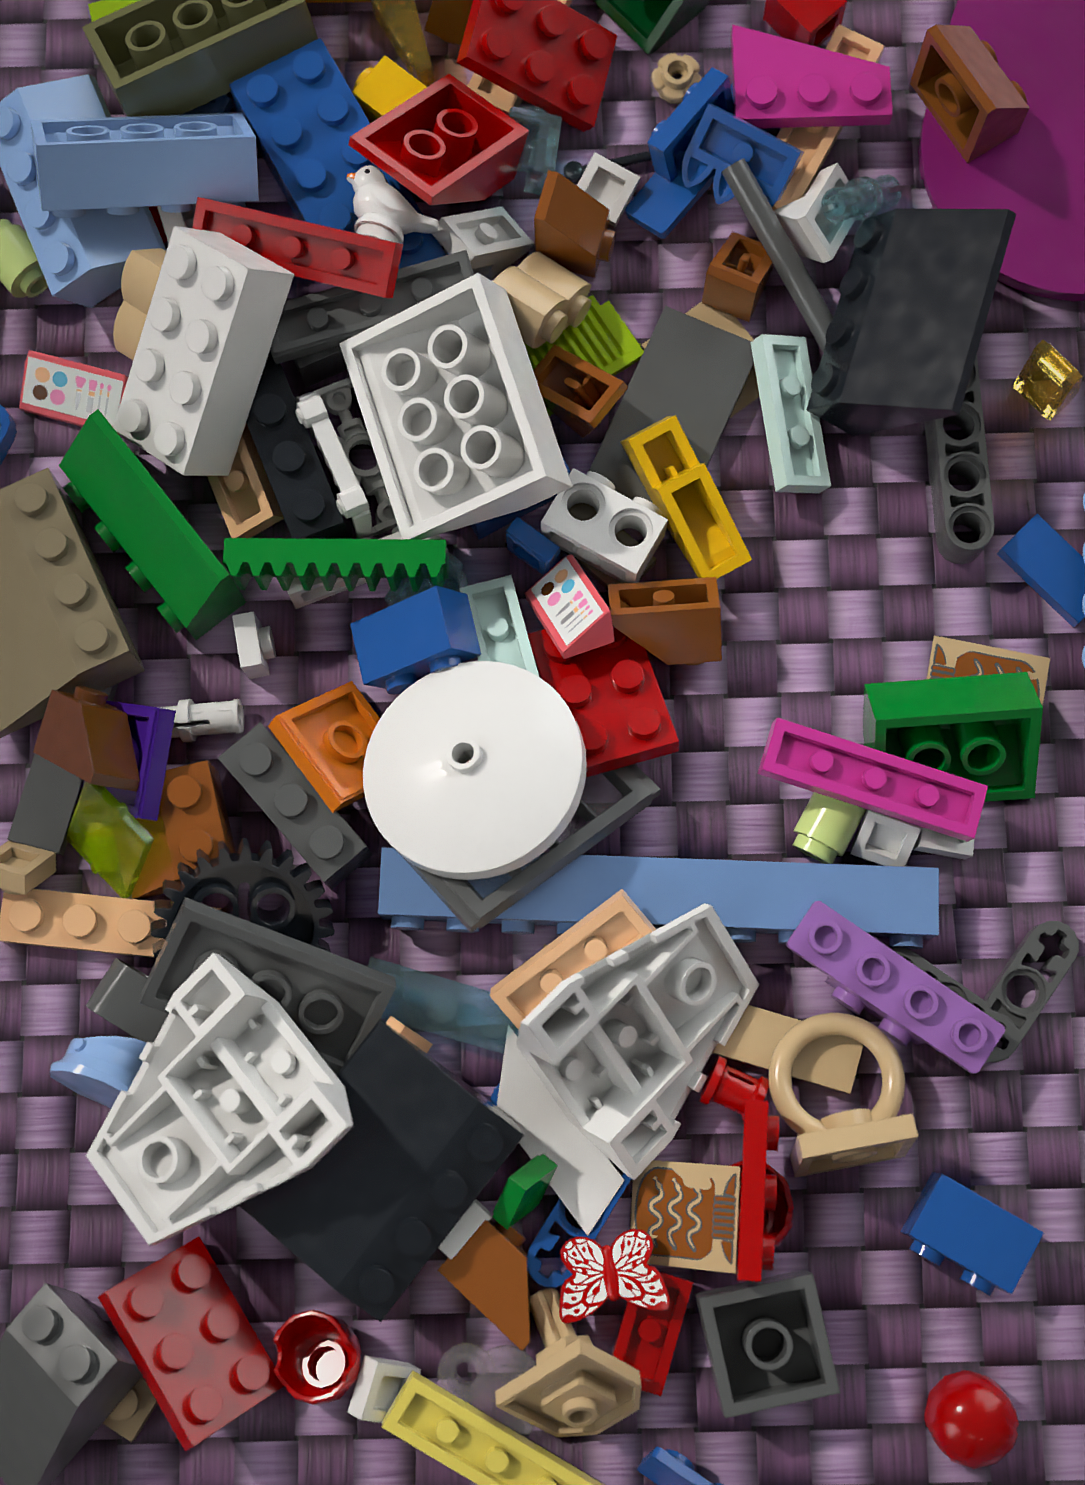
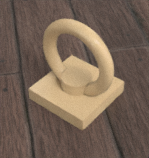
[769,1013,918,1178]

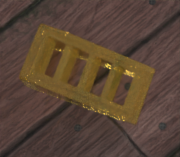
[371,0,435,87]
[1013,339,1083,421]

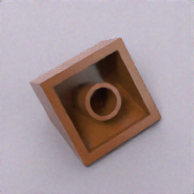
[910,24,1030,163]
[115,760,236,900]

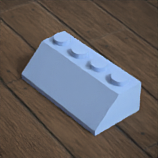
[0,74,166,308]
[30,112,259,218]

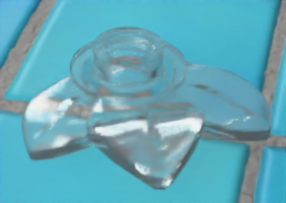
[437,1343,537,1434]

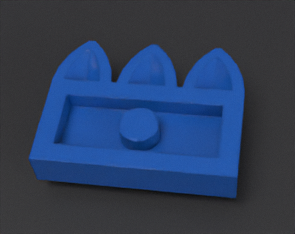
[682,104,804,220]

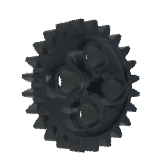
[150,838,335,958]

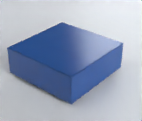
[506,517,560,576]

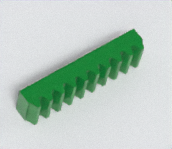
[223,538,449,592]

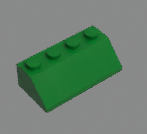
[59,409,246,640]

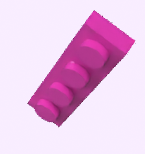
[758,717,988,842]

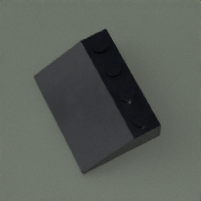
[806,208,1016,436]
[238,1019,524,1322]

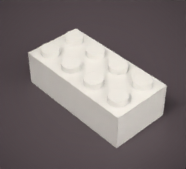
[113,226,294,476]

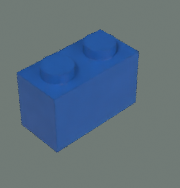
[350,586,482,695]
[900,1172,1044,1297]

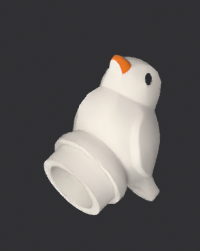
[346,165,439,244]

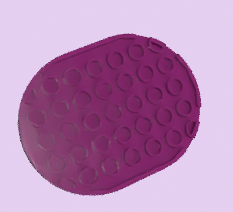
[918,0,1085,301]

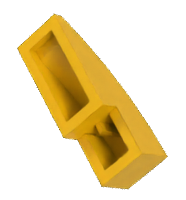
[620,415,752,579]

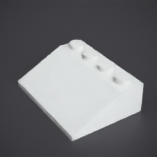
[339,273,573,540]

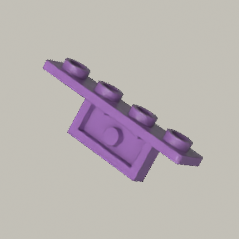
[786,901,1005,1074]

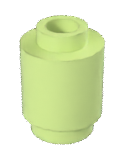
[0,219,48,298]
[792,792,866,864]

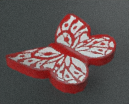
[559,1228,670,1324]

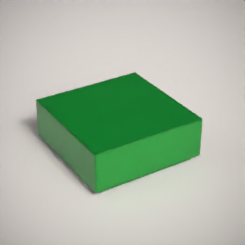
[492,1153,558,1230]

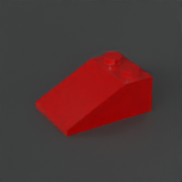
[348,73,529,205]

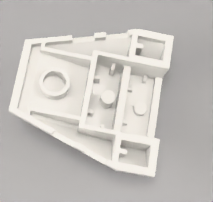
[516,903,759,1180]
[86,953,353,1245]

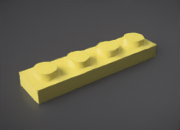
[382,1370,604,1485]

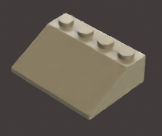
[0,468,145,738]

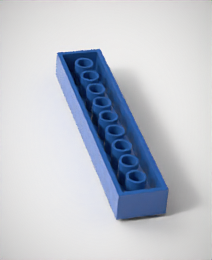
[229,37,571,540]

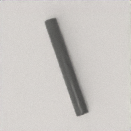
[721,158,834,352]

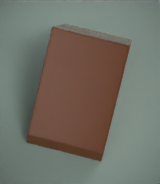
[702,231,774,322]
[533,344,628,438]

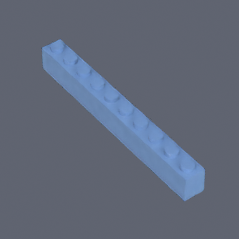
[378,847,939,949]

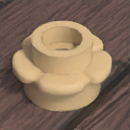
[652,53,702,104]

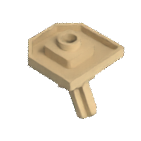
[495,1288,641,1437]

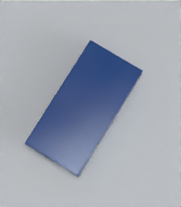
[997,513,1085,628]

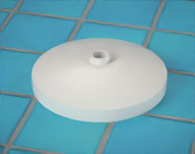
[363,661,587,880]

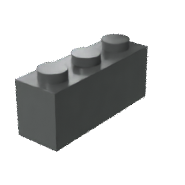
[218,722,372,890]

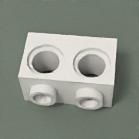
[541,468,668,583]

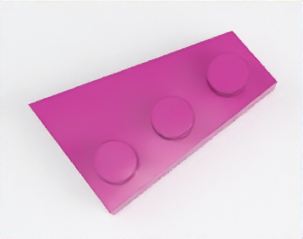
[731,24,893,129]

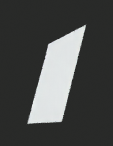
[497,1025,624,1236]

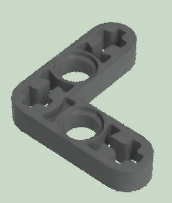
[892,921,1079,1063]

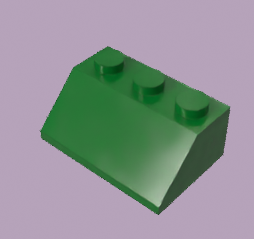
[863,672,1043,802]

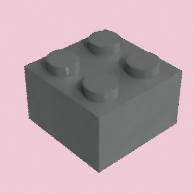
[695,1269,840,1418]

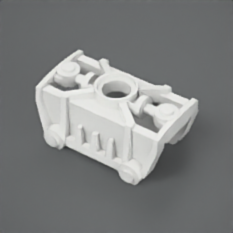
[295,377,397,539]

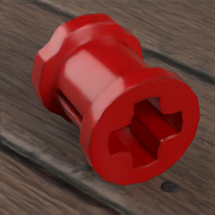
[699,1055,769,1121]

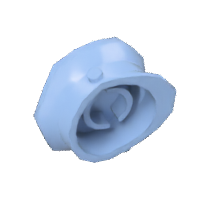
[50,1036,147,1108]

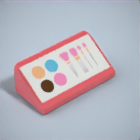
[19,350,128,436]
[525,554,615,659]

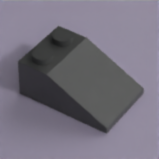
[0,1283,142,1485]

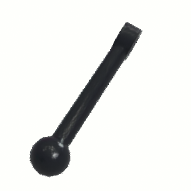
[564,150,652,184]

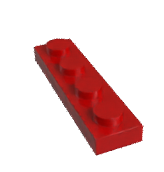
[192,197,403,299]

